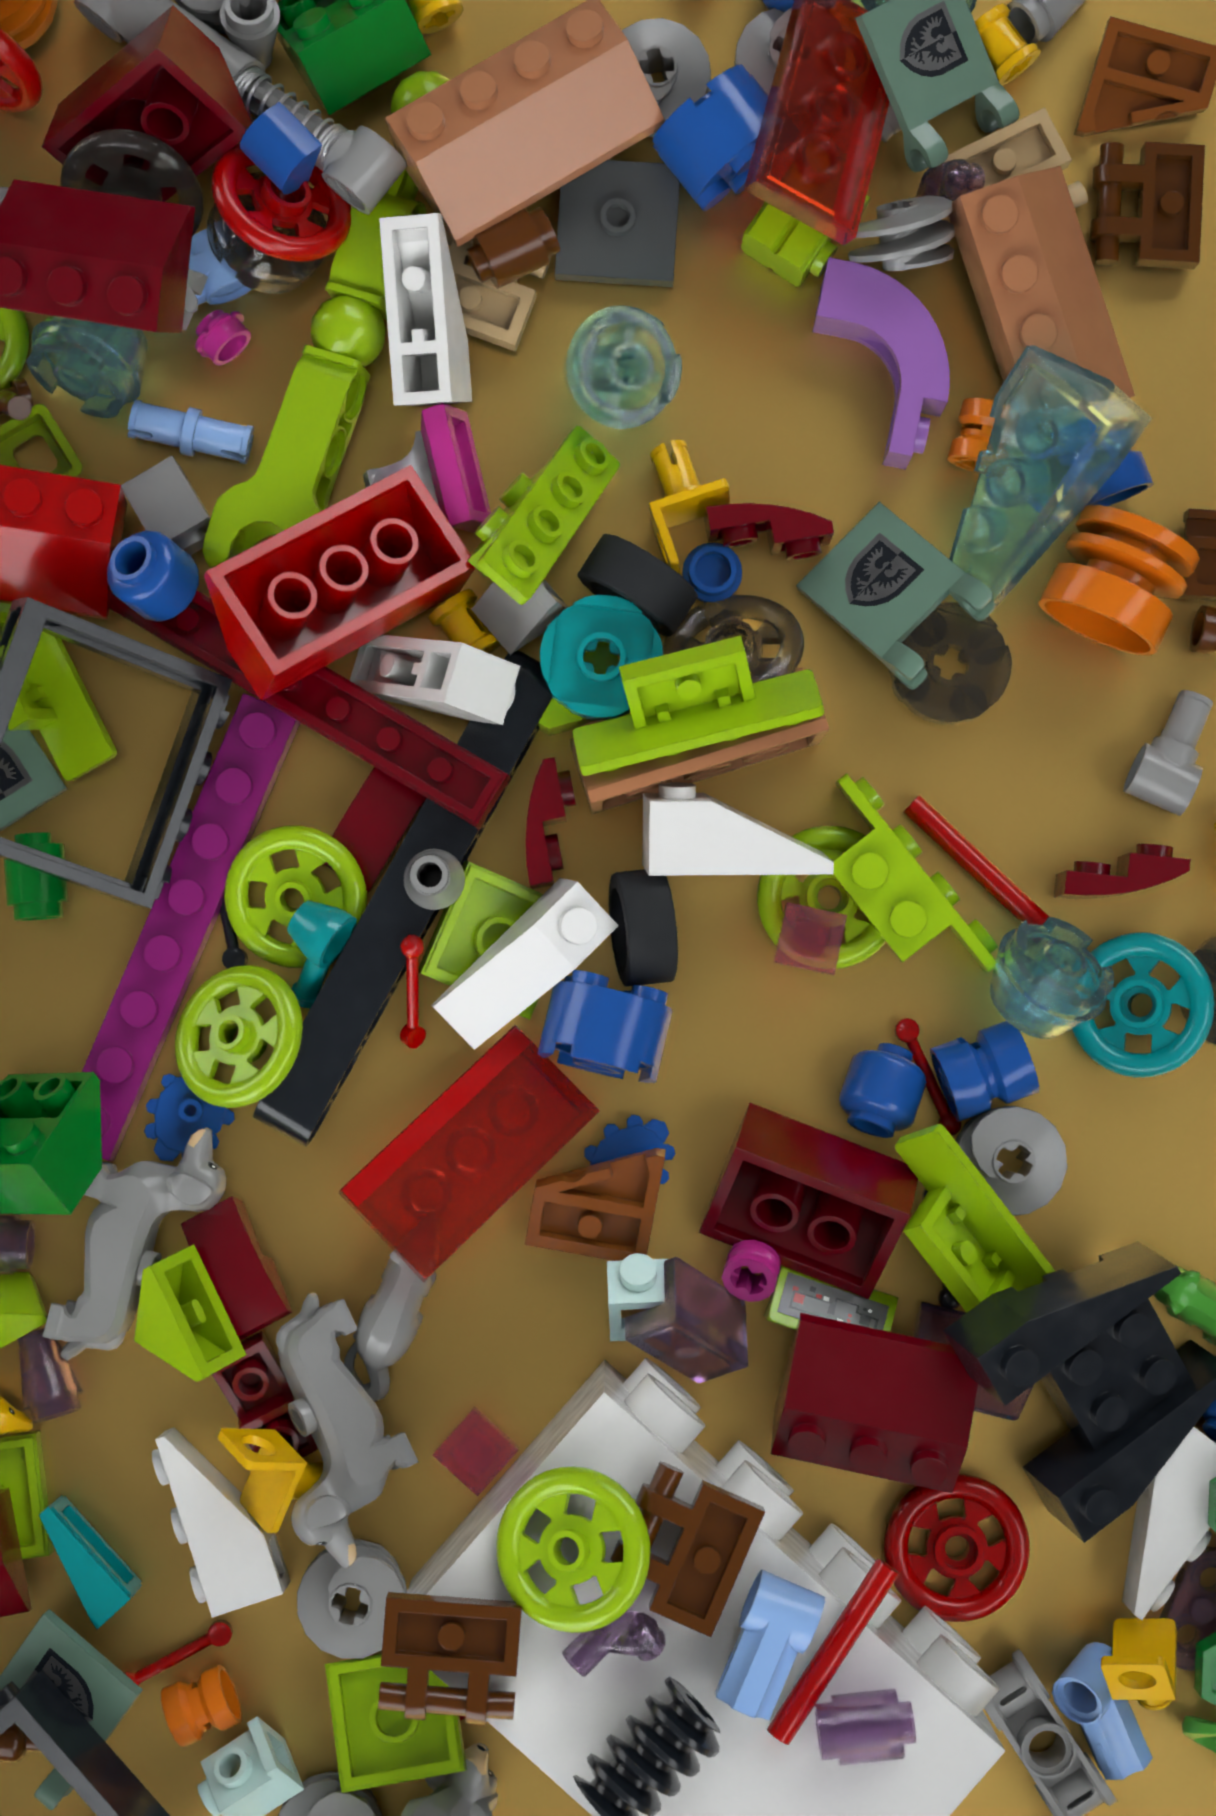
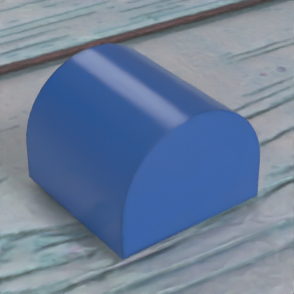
[240,102,322,194]

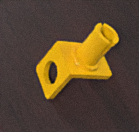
[649,439,730,575]
[217,1428,323,1533]
[1101,1618,1177,1711]

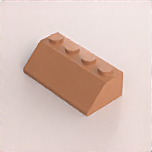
[385,0,665,247]
[948,166,1135,437]
[570,663,829,814]

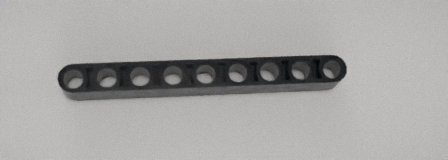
[253,650,552,1147]

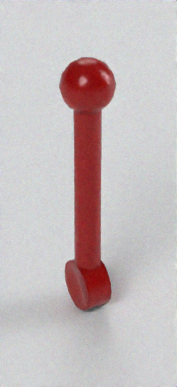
[400,934,426,1049]
[895,1018,962,1136]
[123,1620,233,1686]

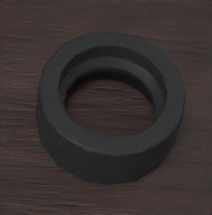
[577,534,698,637]
[609,869,678,987]

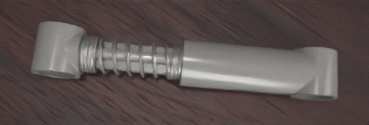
[74,0,407,215]

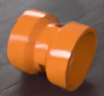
[947,398,1021,476]
[161,1664,242,1747]

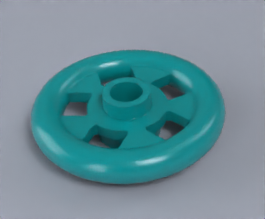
[1068,932,1215,1078]

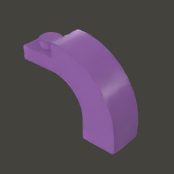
[812,257,950,470]

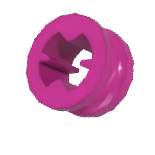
[722,1240,781,1302]

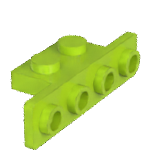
[468,426,620,605]
[0,602,117,781]
[572,635,825,776]
[833,773,999,972]
[895,1124,1055,1313]

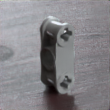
[984,1649,1117,1816]

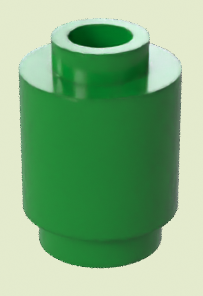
[4,832,69,921]

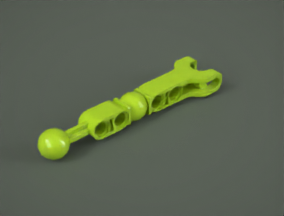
[202,71,450,568]

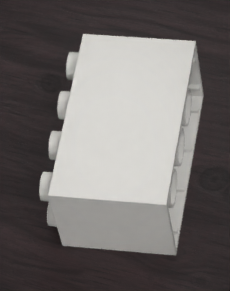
[407,1358,1005,1816]

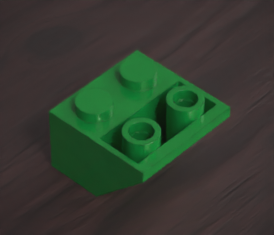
[276,0,432,115]
[0,1072,102,1215]

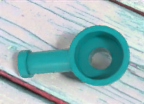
[287,900,357,1008]

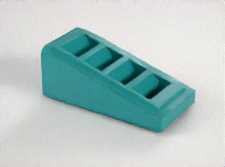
[39,1495,142,1629]

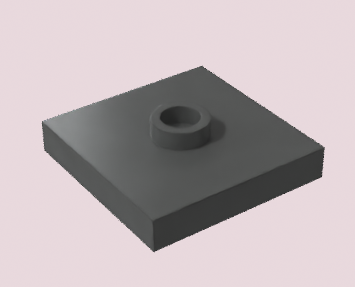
[555,160,680,287]

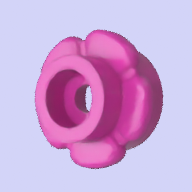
[195,310,251,366]

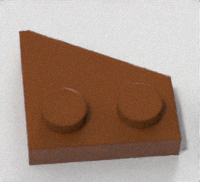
[1074,16,1216,137]
[525,1148,666,1261]

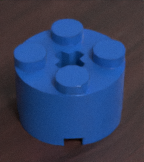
[652,64,798,212]
[537,970,673,1083]

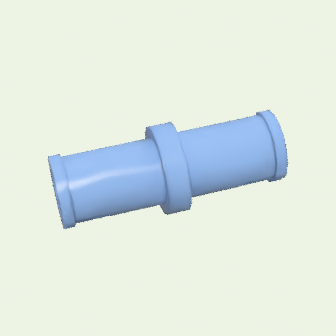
[127,399,254,464]

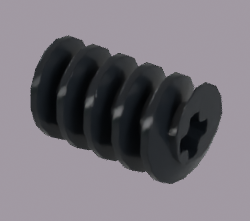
[573,1676,720,1816]

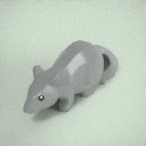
[344,1211,439,1402]

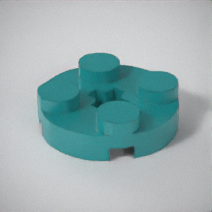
[540,595,663,720]

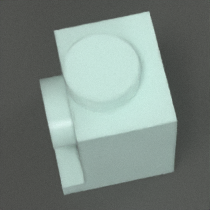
[607,1253,671,1342]
[197,1716,304,1816]

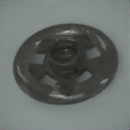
[60,129,203,236]
[662,595,804,683]

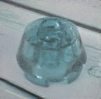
[564,305,682,429]
[26,316,148,418]
[990,917,1114,1039]

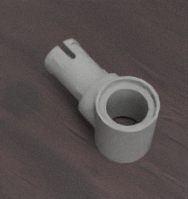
[1123,690,1213,816]

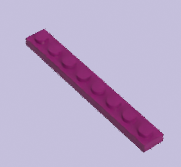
[82,693,300,1161]

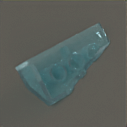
[949,345,1152,608]

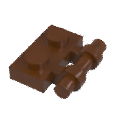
[1090,142,1205,270]
[610,1461,765,1637]
[378,1592,522,1725]

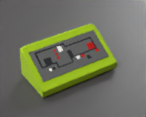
[764,1265,898,1332]

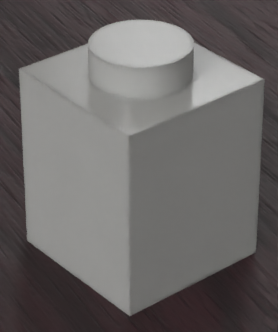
[121,456,211,555]

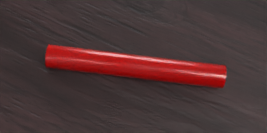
[903,795,1051,935]
[767,1558,900,1745]

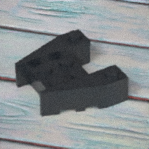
[943,1242,1216,1543]

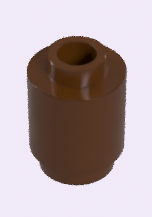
[466,207,561,289]

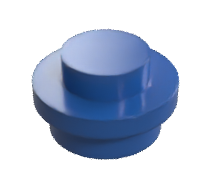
[682,543,742,603]

